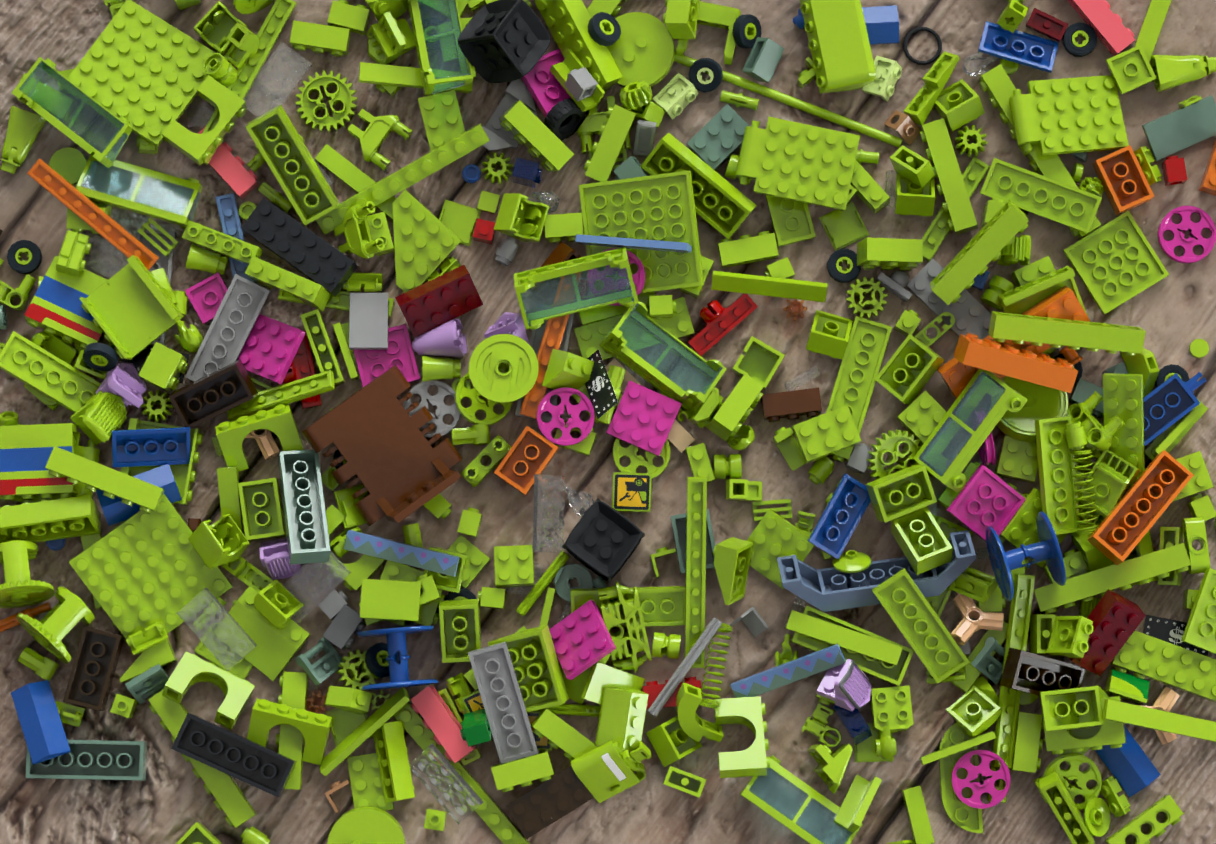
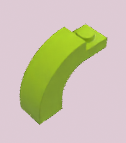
[676,682,724,742]

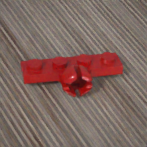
[687,293,758,356]
[282,331,322,409]

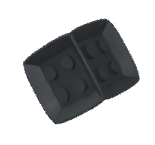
[457,0,551,83]
[562,498,645,583]

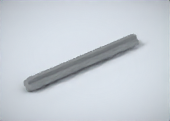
[648,618,721,716]

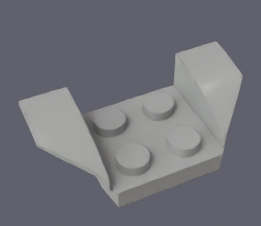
[482,79,537,150]

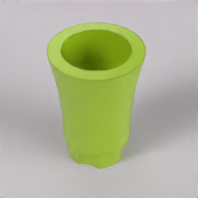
[185,243,229,275]
[422,355,461,382]

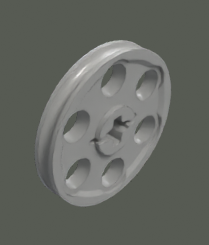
[403,380,461,438]

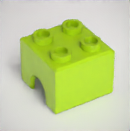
[193,1,248,56]
[494,193,549,242]
[139,342,189,393]
[188,514,250,569]

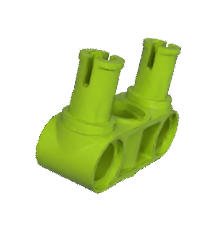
[0,258,36,311]
[1067,391,1125,451]
[460,435,511,488]
[1182,516,1210,574]

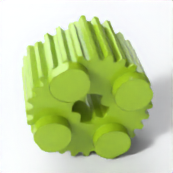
[994,235,1031,266]

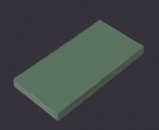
[1142,95,1216,161]

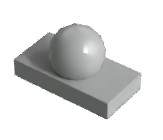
[633,120,657,157]
[876,271,912,302]

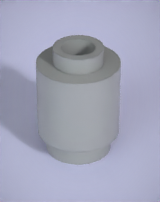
[494,236,519,266]

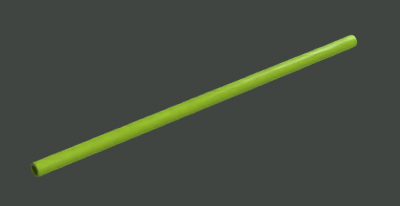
[674,52,902,148]

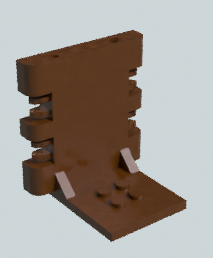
[301,365,463,526]

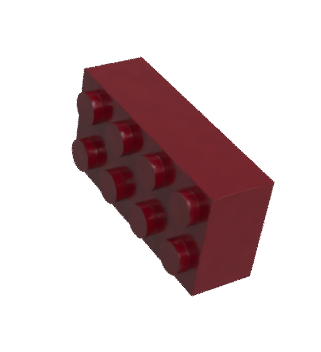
[395,265,483,338]
[1068,589,1146,676]

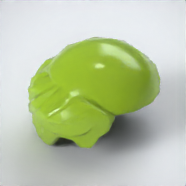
[727,425,755,451]

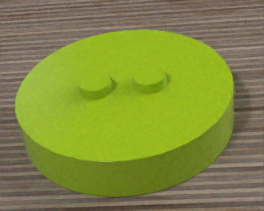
[604,12,675,87]
[989,376,1069,442]
[327,806,406,844]

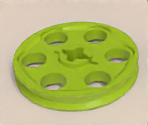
[455,372,512,425]
[613,438,671,479]
[1043,753,1102,810]

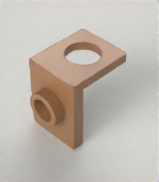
[884,110,921,145]
[325,780,350,814]

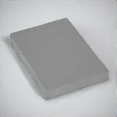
[349,293,388,350]

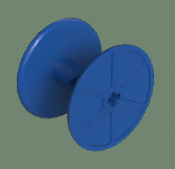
[985,511,1066,601]
[357,626,439,690]

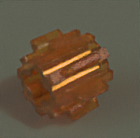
[783,299,807,321]
[306,689,327,713]

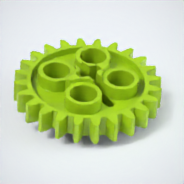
[295,70,358,133]
[866,429,922,481]

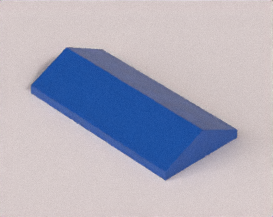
[862,5,899,45]
[978,21,1059,73]
[112,427,190,467]
[96,463,182,526]
[808,474,871,560]
[11,680,71,765]
[1095,725,1161,798]

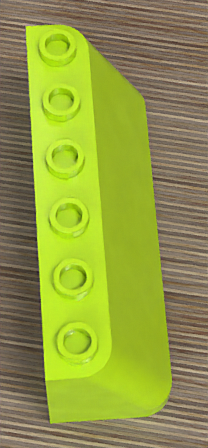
[800,0,876,93]

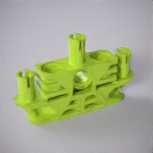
[597,581,652,672]

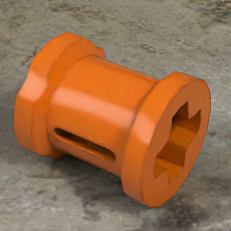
[1058,346,1083,365]

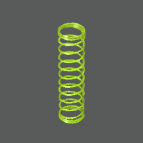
[1071,449,1098,534]
[700,623,733,708]

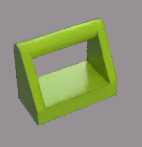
[950,567,998,603]

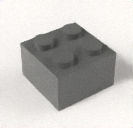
[323,604,367,651]

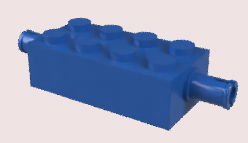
[1143,372,1207,446]

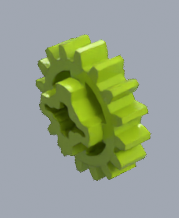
[846,277,888,319]
[337,649,379,691]

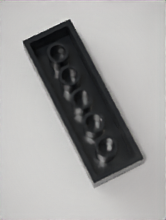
[241,198,358,297]
[171,713,297,797]

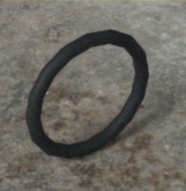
[903,27,942,65]

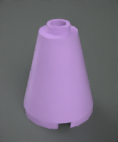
[412,319,467,357]

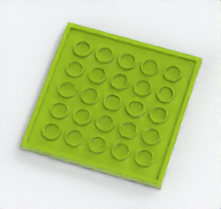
[62,0,216,147]
[579,170,704,297]
[69,494,232,655]

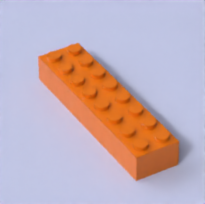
[937,285,1090,400]

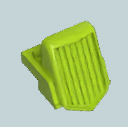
[366,12,416,65]
[70,391,127,445]
[807,743,853,794]

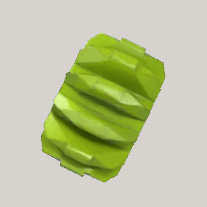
[619,80,653,110]
[955,125,987,158]
[481,152,513,185]
[141,390,174,423]

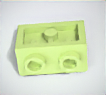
[862,55,902,102]
[652,73,699,120]

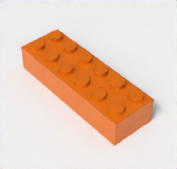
[953,333,1078,393]
[1087,450,1194,565]

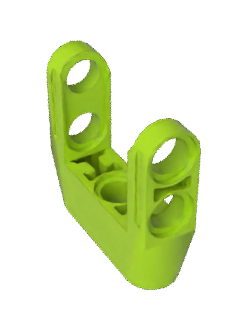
[676,1,741,65]

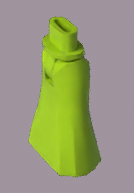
[1150,55,1216,92]
[0,106,47,174]

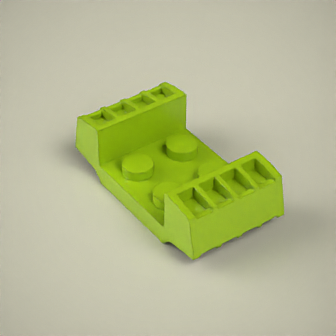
[1078,449,1141,527]

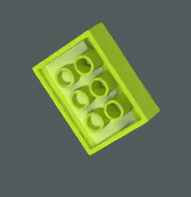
[213,586,310,682]
[488,625,569,712]

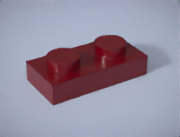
[1026,8,1068,42]

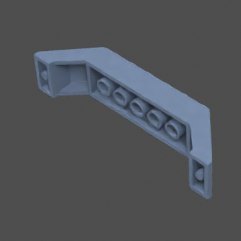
[777,530,976,612]

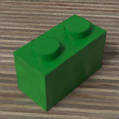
[460,709,491,747]

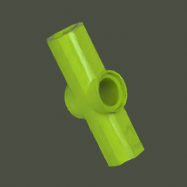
[594,365,626,425]

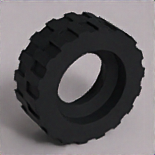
[544,98,586,140]

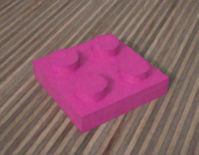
[185,273,228,325]

